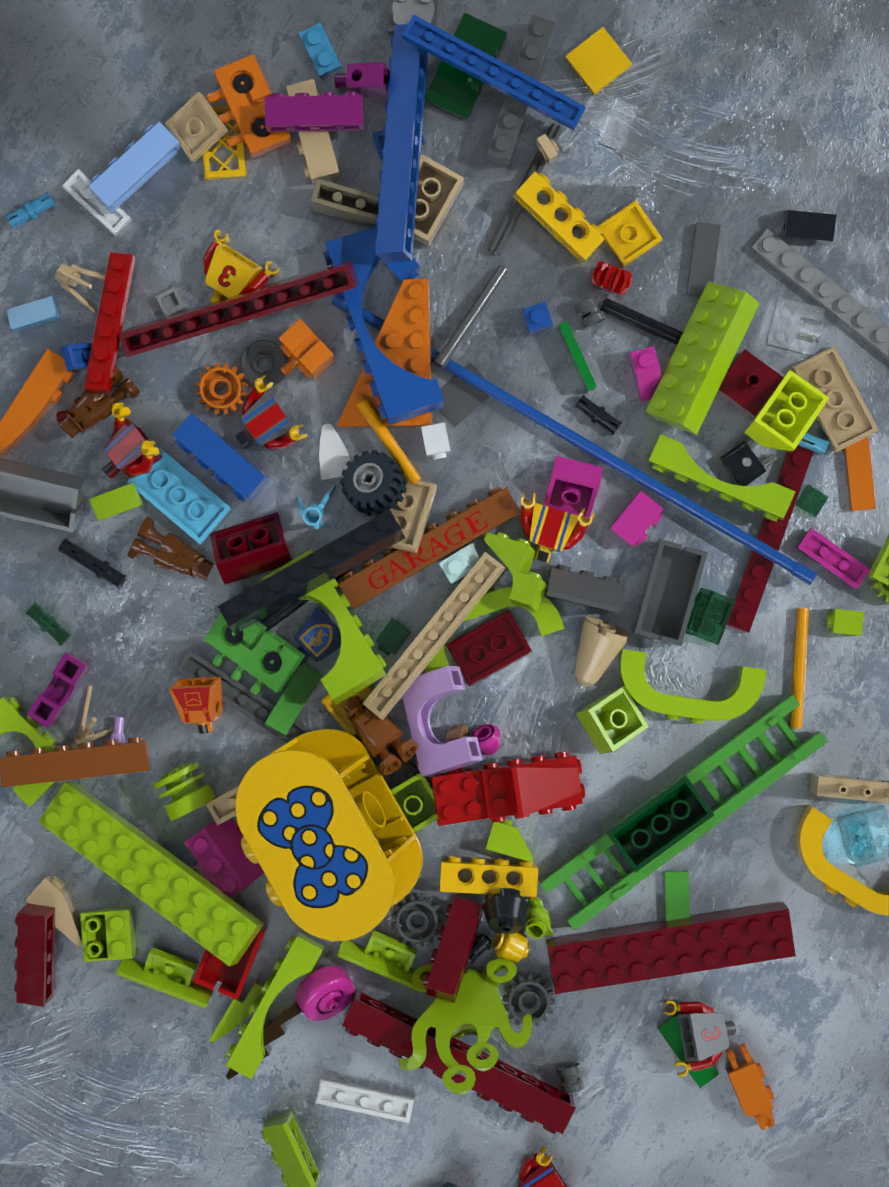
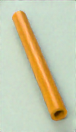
[790,608,809,729]

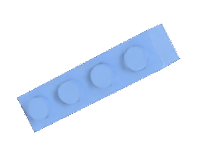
[89,122,181,214]

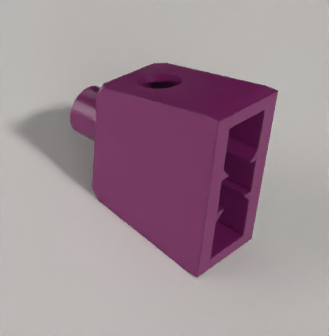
[334,62,390,99]

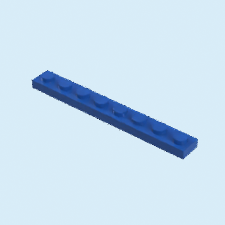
[402,14,586,131]

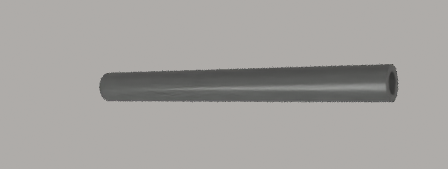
[434,265,509,369]

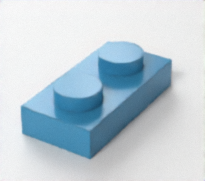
[299,23,342,78]

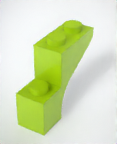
[484,532,548,613]

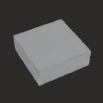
[154,286,187,317]

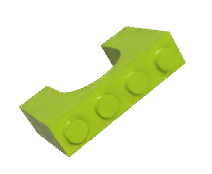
[0,696,58,807]

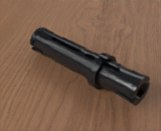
[58,538,127,589]

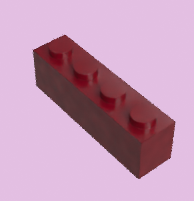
[423,897,483,1003]
[14,903,55,1007]

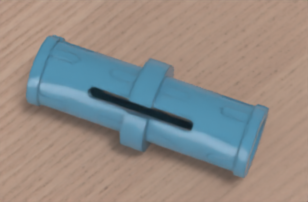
[6,192,56,229]

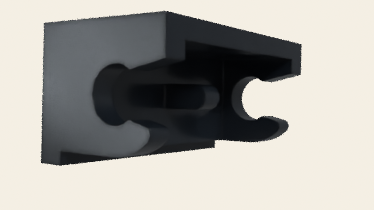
[783,210,837,242]

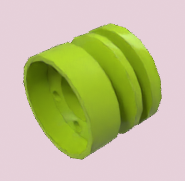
[152,761,217,821]

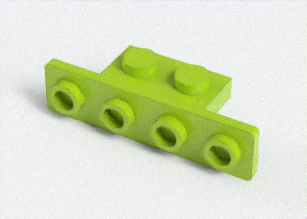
[337,930,426,994]
[116,947,213,1008]

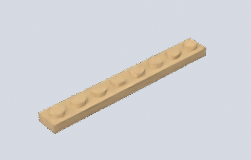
[363,552,506,720]

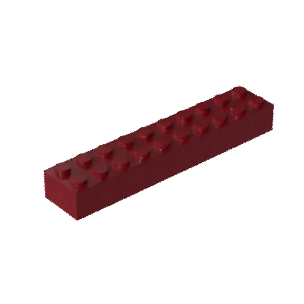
[546,902,796,994]
[342,990,576,1134]

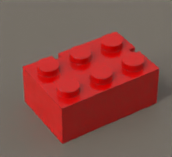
[193,925,268,1000]

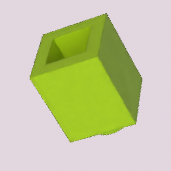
[825,609,864,636]

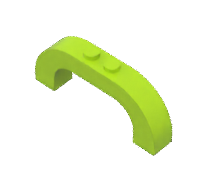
[425,586,565,673]
[619,649,767,724]

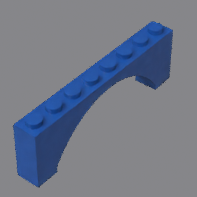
[323,226,444,426]

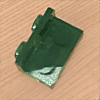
[685,588,736,645]

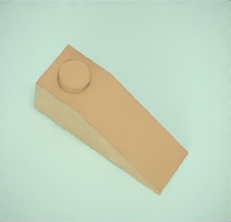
[26,875,83,948]

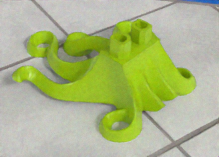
[398,958,532,1095]

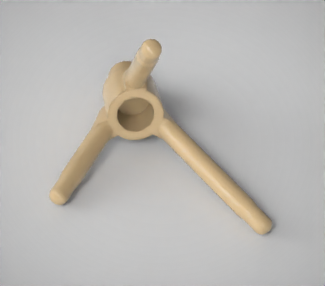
[70,685,114,749]

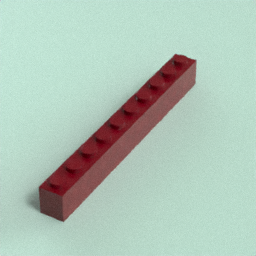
[119,260,359,358]

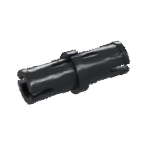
[574,395,622,435]

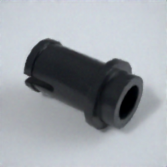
[468,933,493,964]

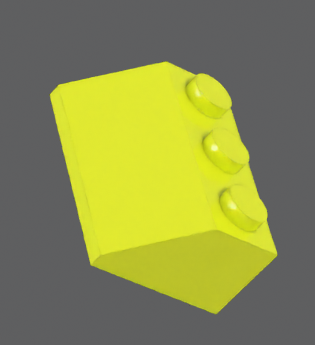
[744,370,829,452]

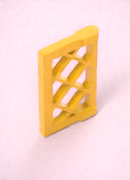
[202,105,247,180]

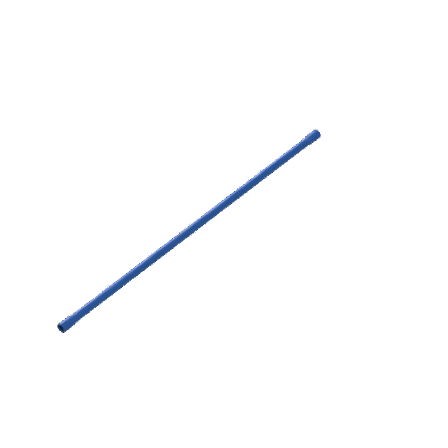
[331,293,817,585]

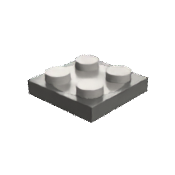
[388,0,438,33]

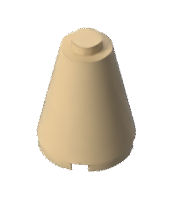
[574,616,629,686]

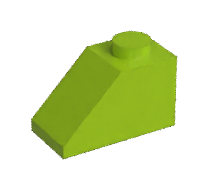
[485,818,533,862]

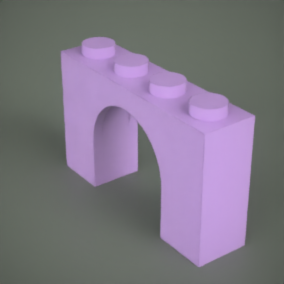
[401,666,483,776]

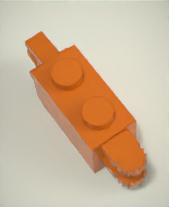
[725,1043,775,1130]

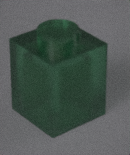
[376,618,412,656]

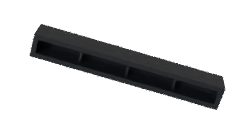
[218,509,405,634]

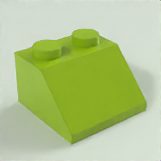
[576,685,649,754]

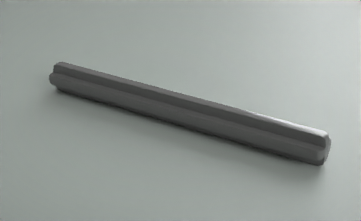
[488,123,563,255]

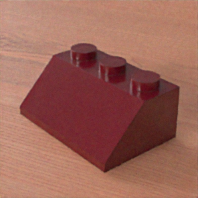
[210,512,293,585]

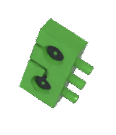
[204,613,305,695]

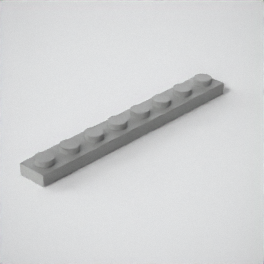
[751,229,889,360]

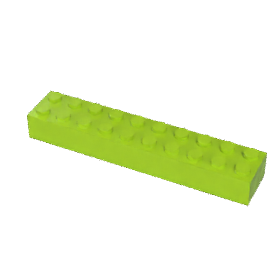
[38,782,265,966]

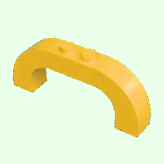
[796,805,889,916]

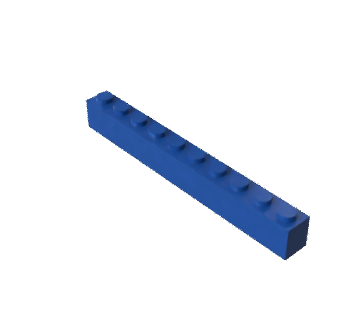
[374,24,428,262]

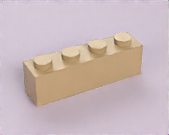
[285,79,340,185]

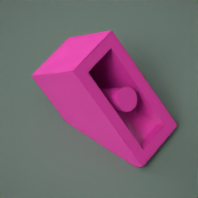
[628,346,662,402]

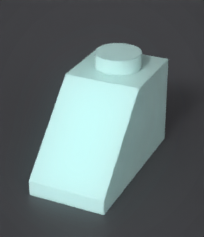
[439,539,490,584]

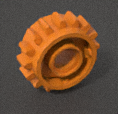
[195,363,248,416]

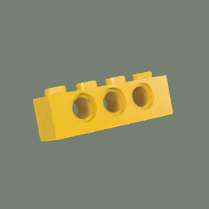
[512,171,605,263]
[440,856,538,897]

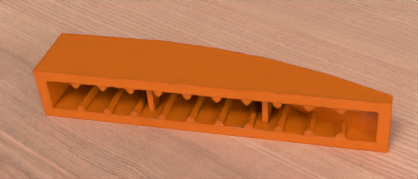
[0,348,76,458]

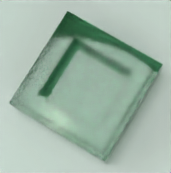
[795,484,829,518]

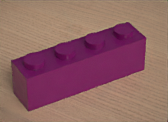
[265,92,364,132]

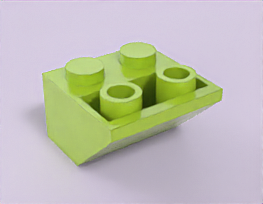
[80,906,137,962]

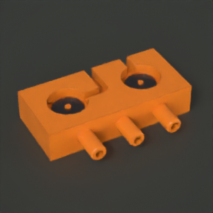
[206,54,291,159]

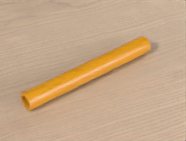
[357,399,422,485]

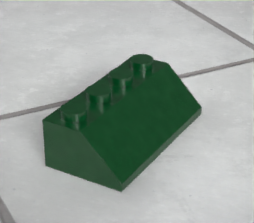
[607,775,714,873]

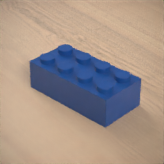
[172,413,270,502]

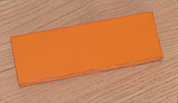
[844,437,876,511]

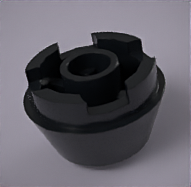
[482,888,531,934]

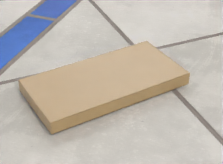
[791,346,879,453]

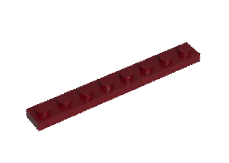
[725,446,814,633]

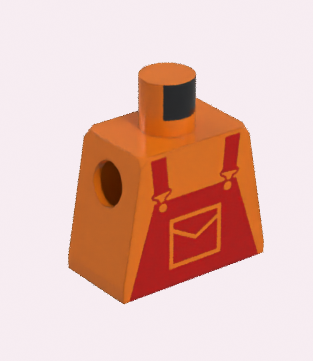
[169,677,223,734]

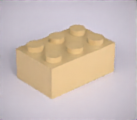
[414,155,464,247]

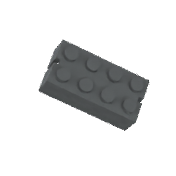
[0,458,87,533]
[632,539,708,646]

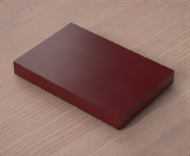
[446,610,532,687]

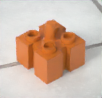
[279,319,336,380]

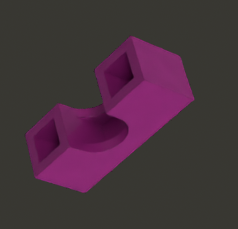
[27,652,91,728]

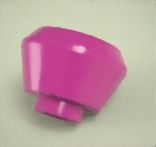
[470,724,501,755]

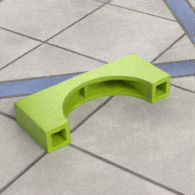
[261,549,387,705]

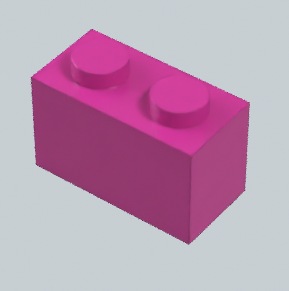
[609,491,663,547]

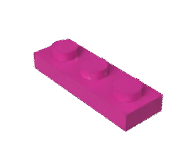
[796,528,871,589]

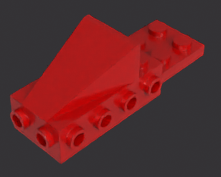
[431,751,585,826]

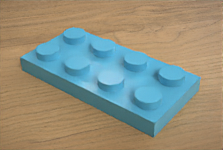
[127,446,232,545]

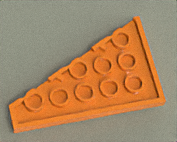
[338,279,432,427]

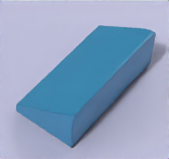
[7,295,60,333]

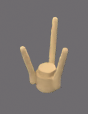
[55,263,106,313]

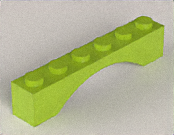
[649,434,795,522]
[225,932,324,1080]

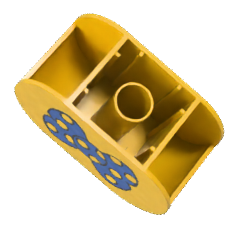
[235,729,423,941]

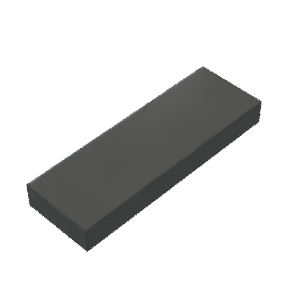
[687,222,721,296]

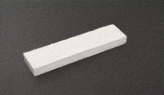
[315,1078,415,1123]

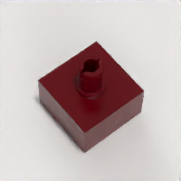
[716,349,784,419]

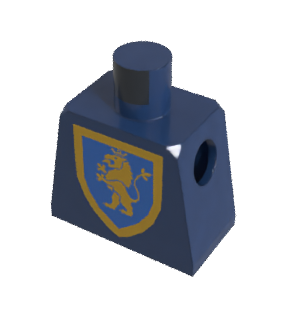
[294,607,341,665]

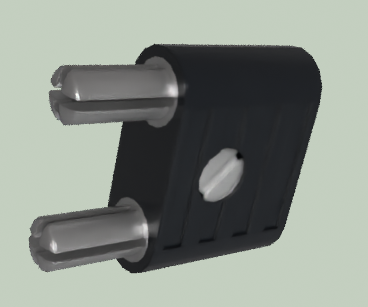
[720,439,777,486]

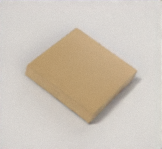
[164,92,228,162]

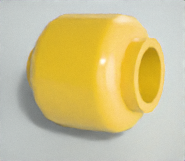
[492,932,530,963]

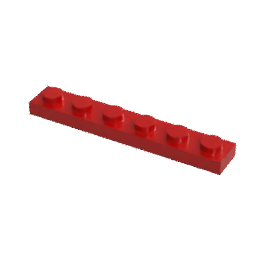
[84,252,136,393]

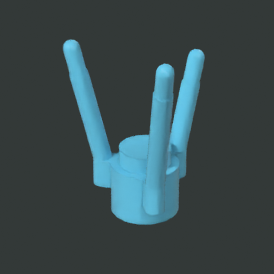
[296,485,336,529]

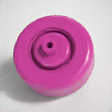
[295,965,355,1021]

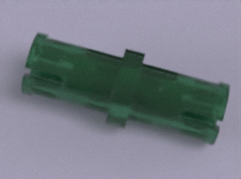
[26,602,71,646]

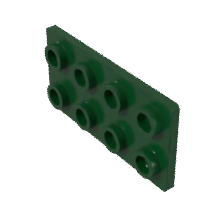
[425,13,507,120]

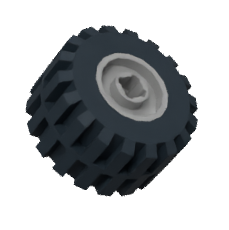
[340,450,407,517]

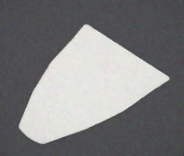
[319,423,351,481]

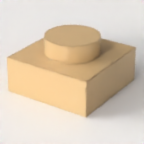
[536,134,559,165]

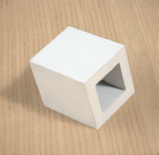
[421,422,450,460]

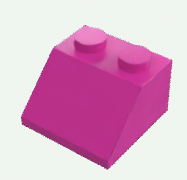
[543,456,603,518]

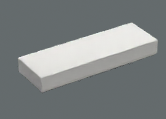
[62,169,131,236]

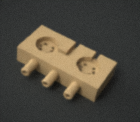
[809,773,889,803]

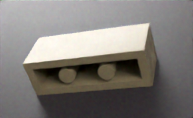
[311,179,379,227]

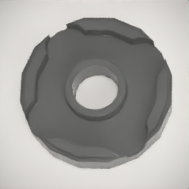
[240,340,288,387]

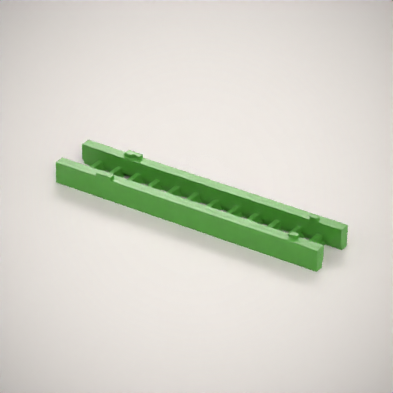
[539,694,828,930]

